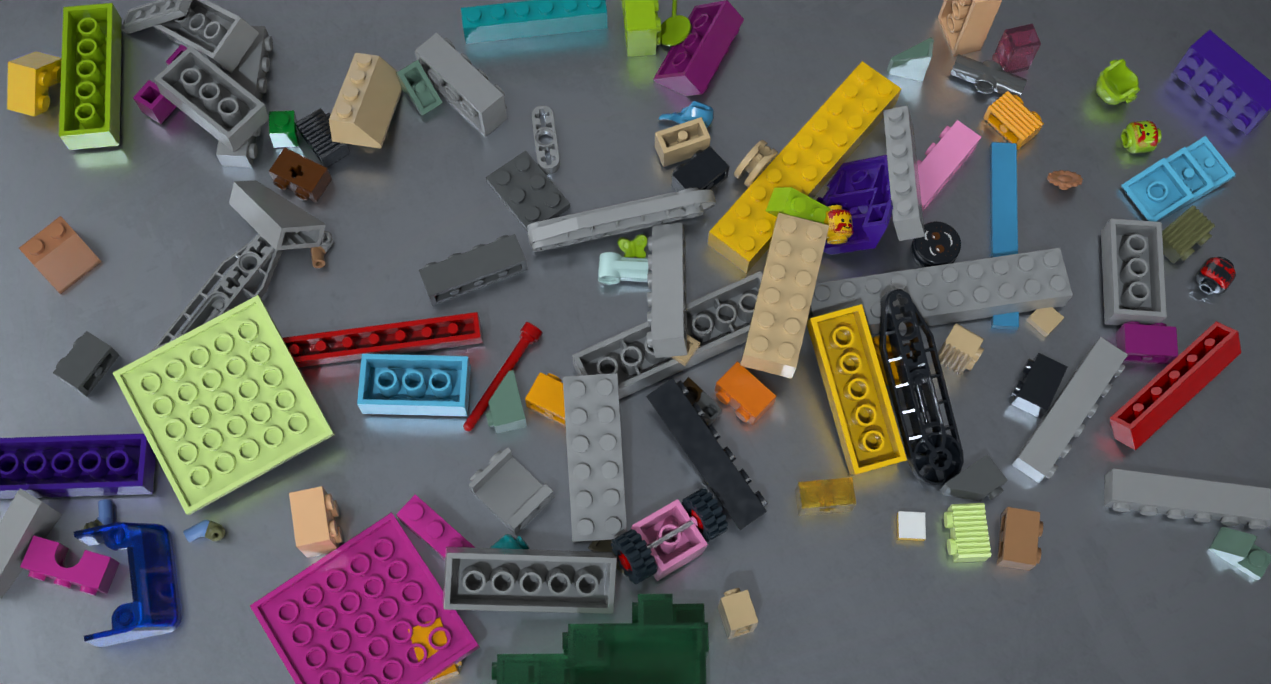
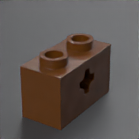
[269,148,332,203]

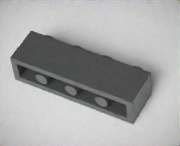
[419,234,528,306]

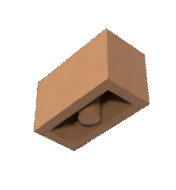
[997,507,1043,571]

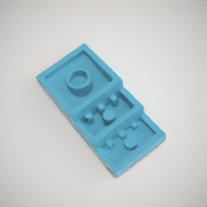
[1121,136,1236,222]

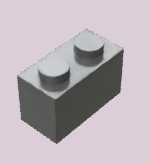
[53,331,120,397]

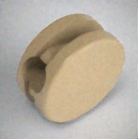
[734,140,778,188]

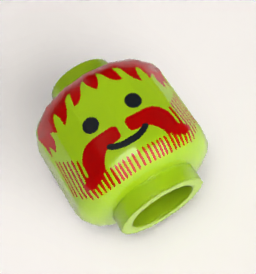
[1121,120,1162,154]

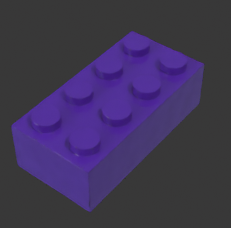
[1173,29,1271,135]

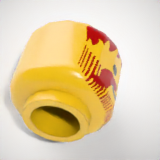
[824,205,853,244]

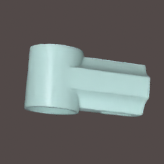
[598,252,648,284]

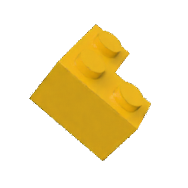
[7,51,62,117]

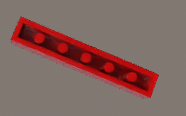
[1110,321,1241,451]

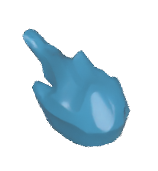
[658,101,714,128]

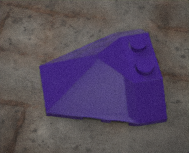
[816,155,893,255]

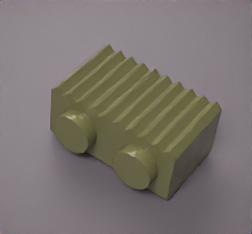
[1162,205,1215,264]

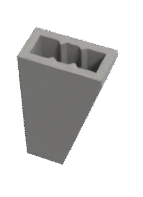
[229,180,325,250]
[0,488,62,599]

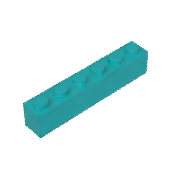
[461,0,608,44]

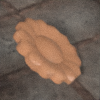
[1047,170,1083,190]

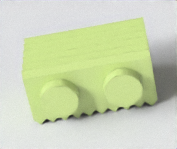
[944,503,991,563]

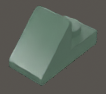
[396,60,443,115]
[1208,527,1271,580]

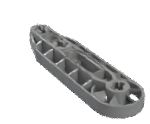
[527,188,716,252]
[151,234,282,352]

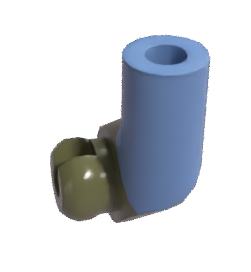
[84,499,113,538]
[183,520,225,543]

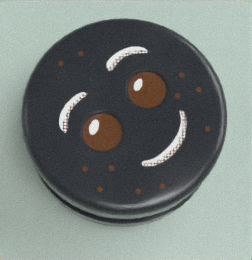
[911,221,961,268]

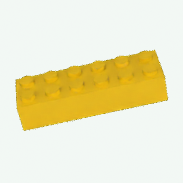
[807,304,907,475]

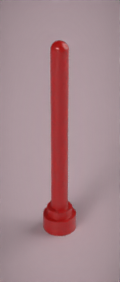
[463,322,543,432]

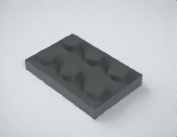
[486,151,570,232]

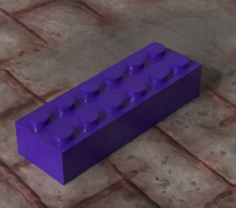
[0,433,156,499]

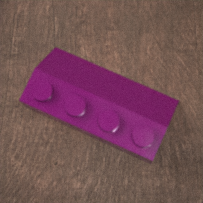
[653,0,744,96]

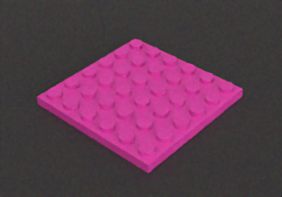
[250,512,480,684]

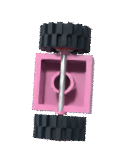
[611,488,728,584]

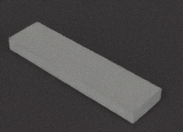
[121,0,192,34]

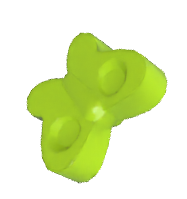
[617,234,647,258]

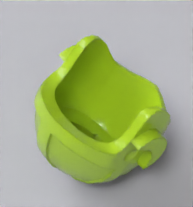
[1096,59,1140,105]

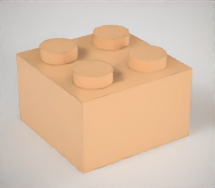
[289,486,343,558]

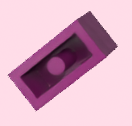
[1116,321,1178,365]

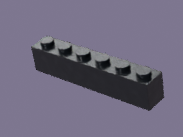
[646,378,768,530]

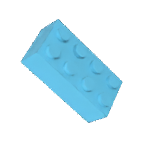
[357,354,471,416]

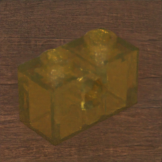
[795,477,856,516]

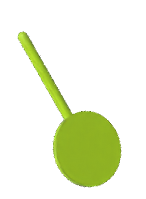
[660,0,691,46]

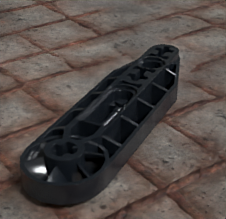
[879,289,964,485]

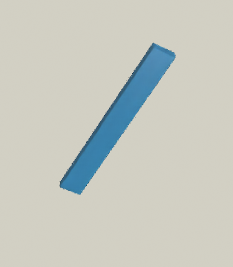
[990,142,1019,330]

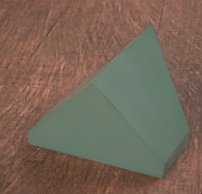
[887,37,934,82]

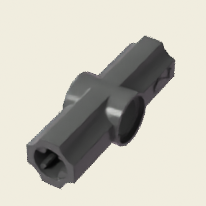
[950,54,1027,97]

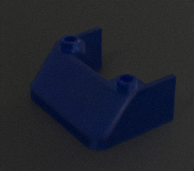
[74,522,182,648]

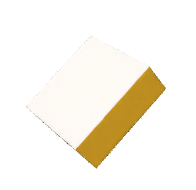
[897,511,926,541]

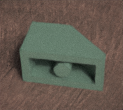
[485,370,527,434]

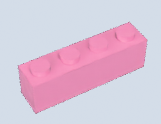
[917,120,981,212]

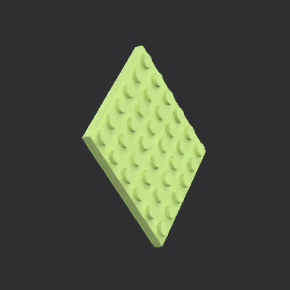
[113,295,335,515]

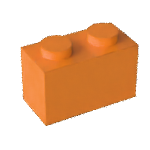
[715,361,776,425]

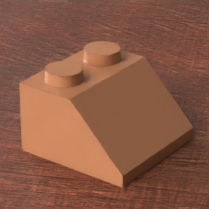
[19,216,101,294]

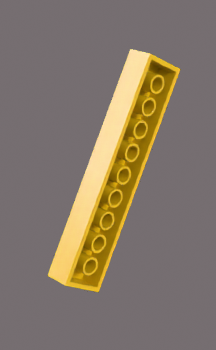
[707,61,901,274]

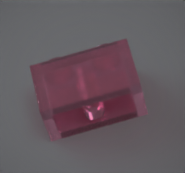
[993,23,1041,74]

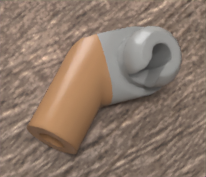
[310,231,333,268]

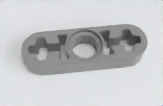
[531,105,560,174]

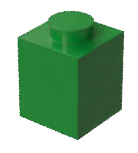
[269,110,299,148]

